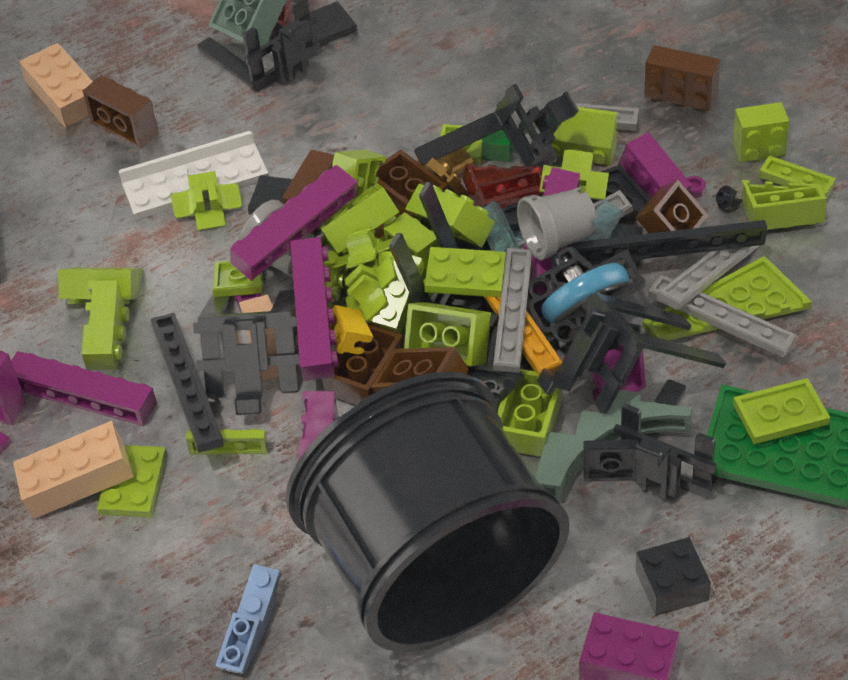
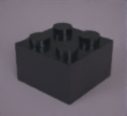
[635,537,711,616]

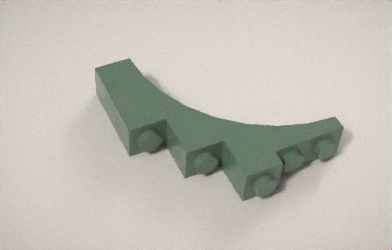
[535,390,693,503]

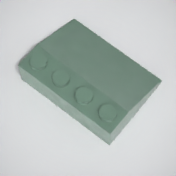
[208,0,287,47]

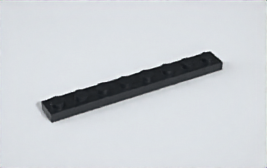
[568,220,767,265]
[150,313,224,453]

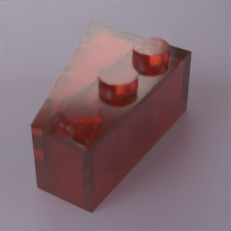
[462,164,543,216]

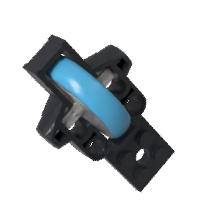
[487,246,646,355]

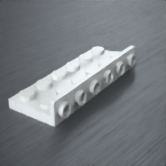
[119,131,269,220]

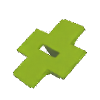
[540,149,609,200]
[171,171,242,231]
[332,226,393,269]
[345,256,397,322]

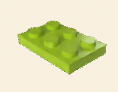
[425,247,506,297]
[733,378,830,444]
[97,445,167,518]

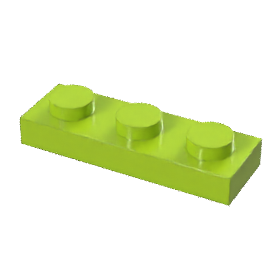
[759,156,836,198]
[185,429,268,455]

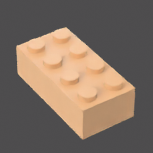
[19,43,93,128]
[13,421,133,519]

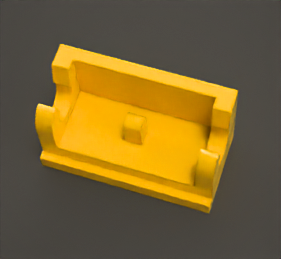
[330,305,373,354]

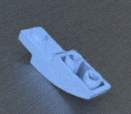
[215,564,282,674]

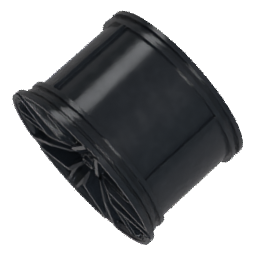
[285,372,570,652]

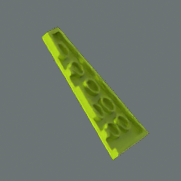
[642,256,812,341]

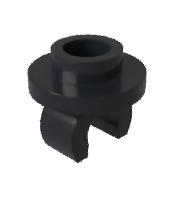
[716,185,743,210]

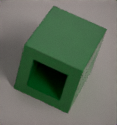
[482,130,516,162]

